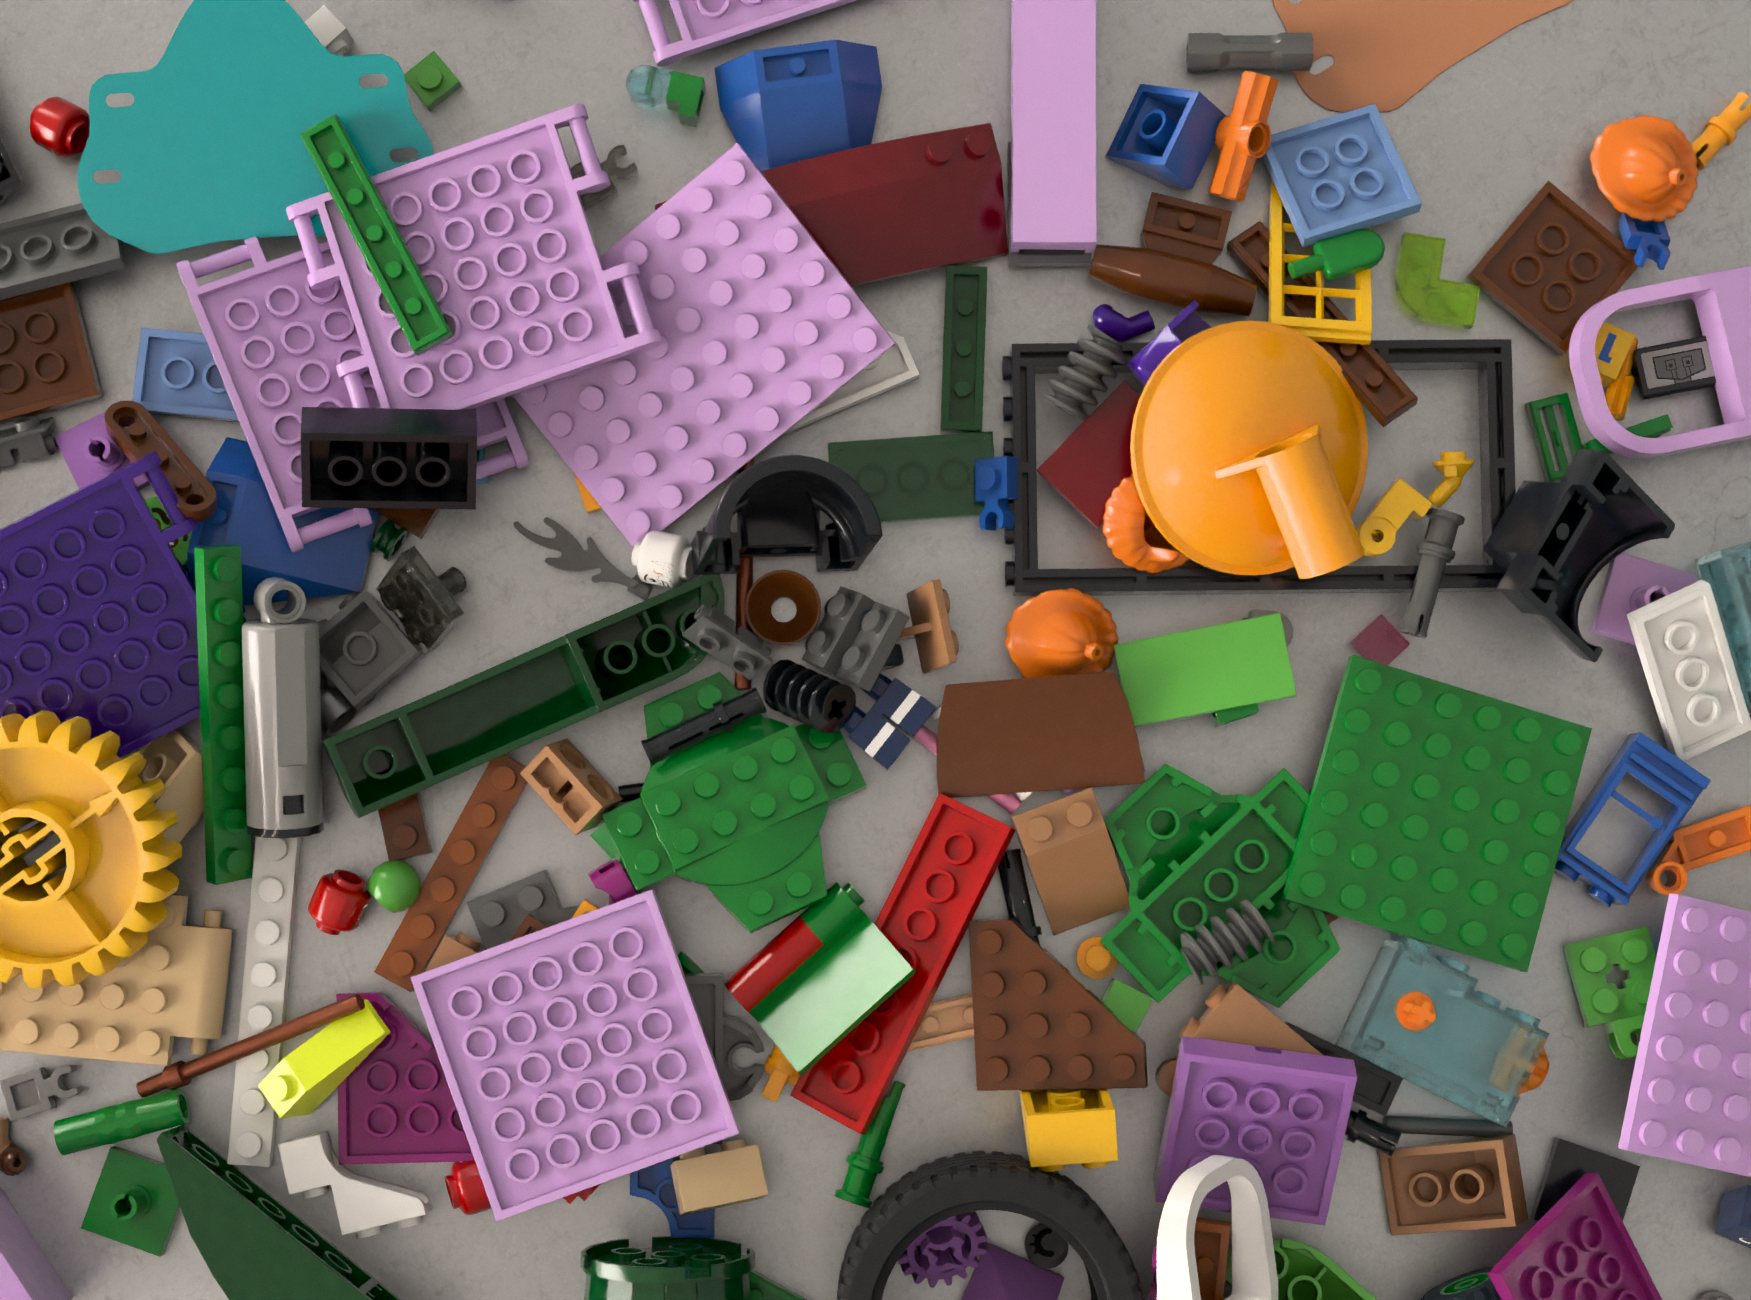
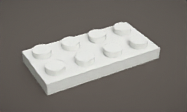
[1626,580,1751,761]

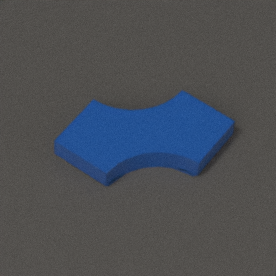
[630,1157,715,1238]

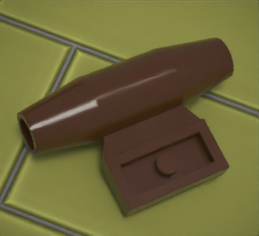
[1088,192,1258,316]

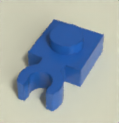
[1617,212,1671,270]
[975,456,1018,531]

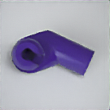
[1092,304,1155,342]

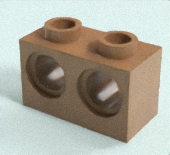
[520,738,623,835]

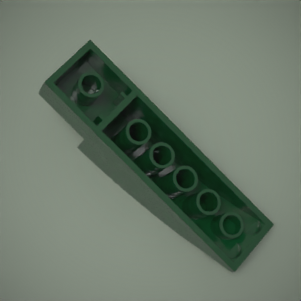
[156,1125,401,1300]

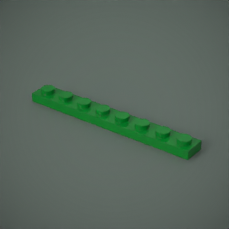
[194,544,252,885]

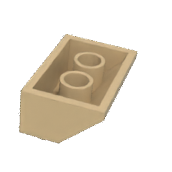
[138,728,204,843]

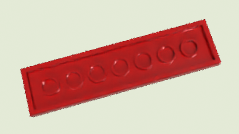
[790,793,1016,1135]

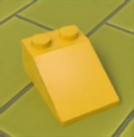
[1019,1089,1118,1172]

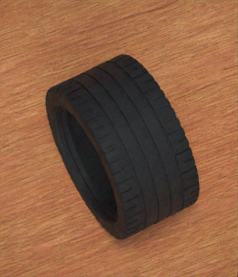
[837,1151,1144,1300]

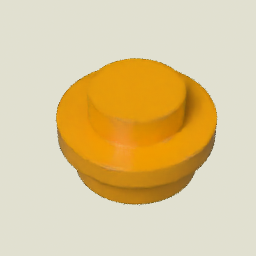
[1076,937,1118,979]

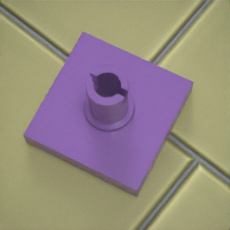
[54,400,150,490]

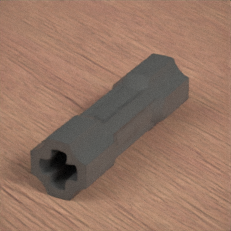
[1186,33,1313,71]

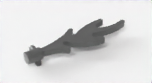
[514,517,653,600]

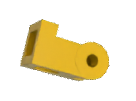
[1356,478,1433,557]

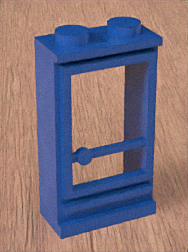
[1554,732,1711,907]

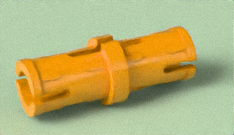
[1692,92,1751,170]

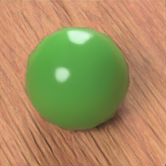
[368,859,420,913]

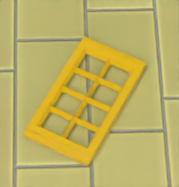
[1268,179,1372,345]

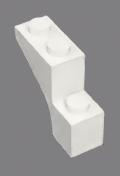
[278,1130,432,1239]

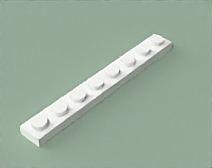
[227,837,301,1167]

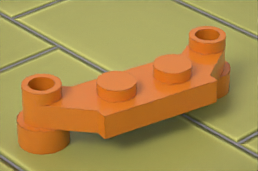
[1646,805,1751,895]

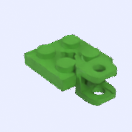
[1562,926,1656,1060]

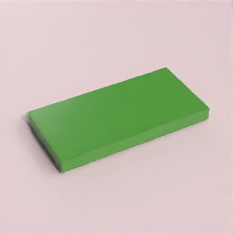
[1114,613,1297,728]

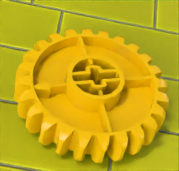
[0,711,182,989]

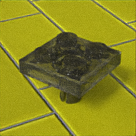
[376,546,467,654]

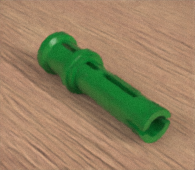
[834,1081,906,1208]

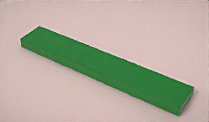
[299,114,455,356]

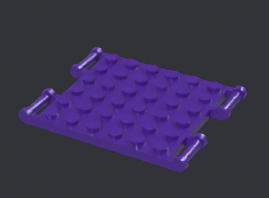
[0,451,247,757]

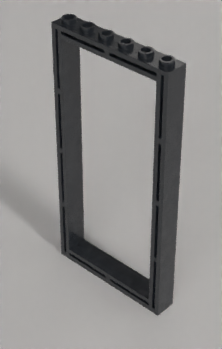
[1002,339,1516,596]

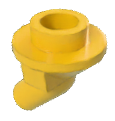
[1428,451,1475,508]

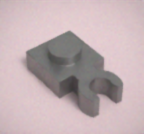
[0,1065,83,1121]

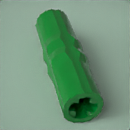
[53,1089,190,1155]

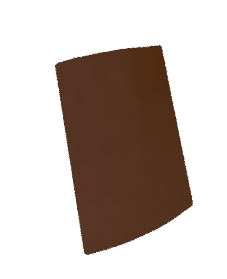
[937,671,1145,798]

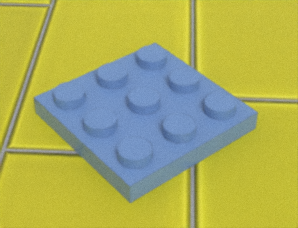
[1262,104,1422,248]

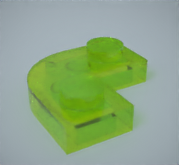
[1395,232,1480,329]

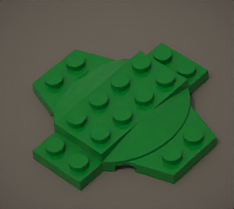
[602,672,867,934]
[1099,764,1341,1008]

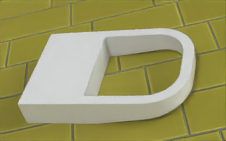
[1157,1155,1278,1300]

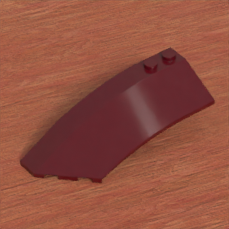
[655,123,1008,287]

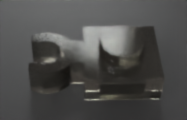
[571,145,638,211]

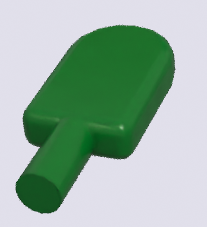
[1288,229,1385,280]

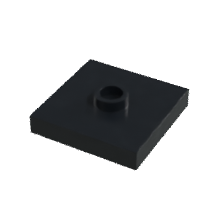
[1530,1137,1640,1221]

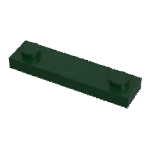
[940,265,987,433]

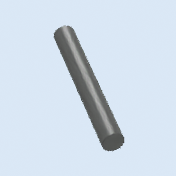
[1383,1116,1513,1137]

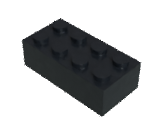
[301,407,477,510]

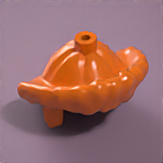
[1590,115,1699,223]
[1103,474,1189,573]
[1005,588,1118,678]

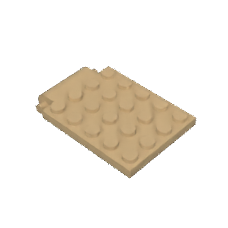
[0,894,233,1066]

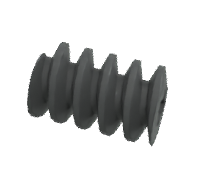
[1041,324,1128,420]
[1180,899,1276,985]

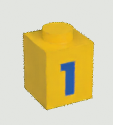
[1567,321,1635,387]

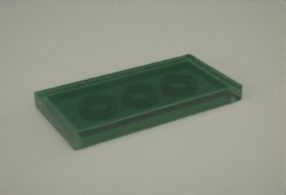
[828,431,994,523]

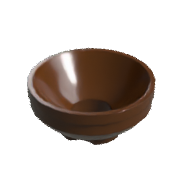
[745,570,821,646]

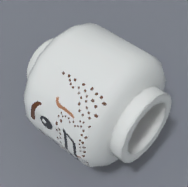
[631,530,693,588]

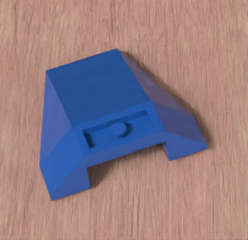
[714,40,882,171]
[187,437,380,606]

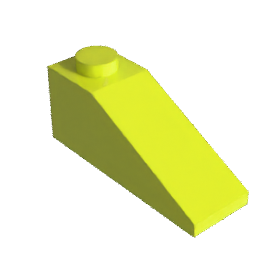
[258,999,390,1119]

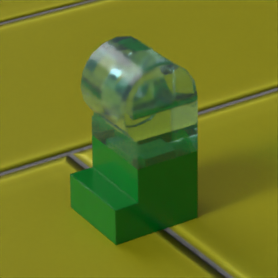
[626,65,706,127]

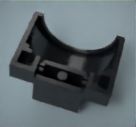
[1483,449,1675,662]
[691,455,883,575]

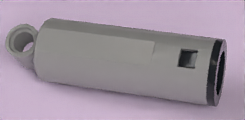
[241,577,324,838]

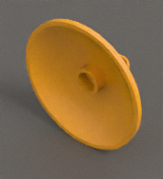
[1130,320,1369,579]

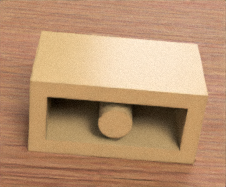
[670,1139,768,1216]

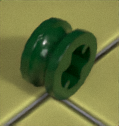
[370,519,408,561]

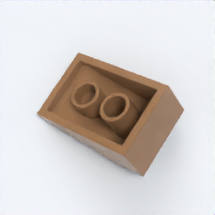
[1010,787,1129,935]
[1378,1134,1528,1236]

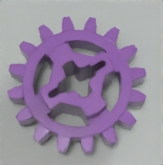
[898,1211,987,1287]

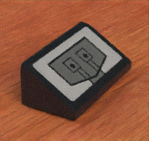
[1631,336,1716,400]

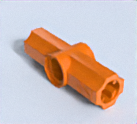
[1208,71,1279,202]

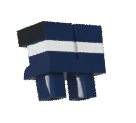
[843,674,936,771]

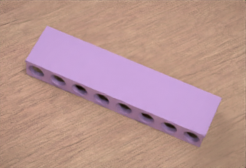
[1011,0,1097,253]

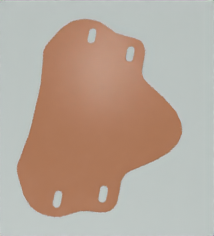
[1272,0,1573,113]

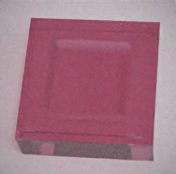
[1349,614,1410,665]

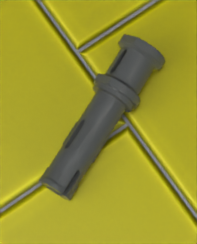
[1400,508,1465,639]

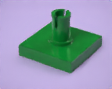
[81,1146,181,1257]

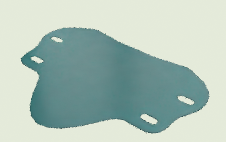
[77,0,434,254]

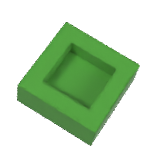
[404,51,462,111]

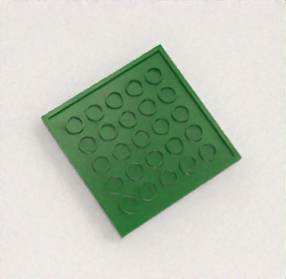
[1282,655,1592,972]

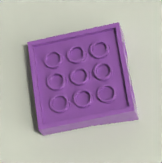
[1154,1036,1357,1225]

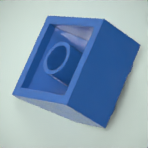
[1106,84,1226,189]

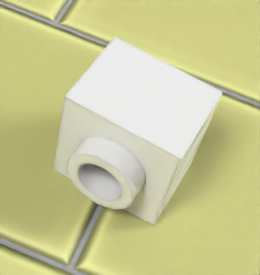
[305,5,354,56]

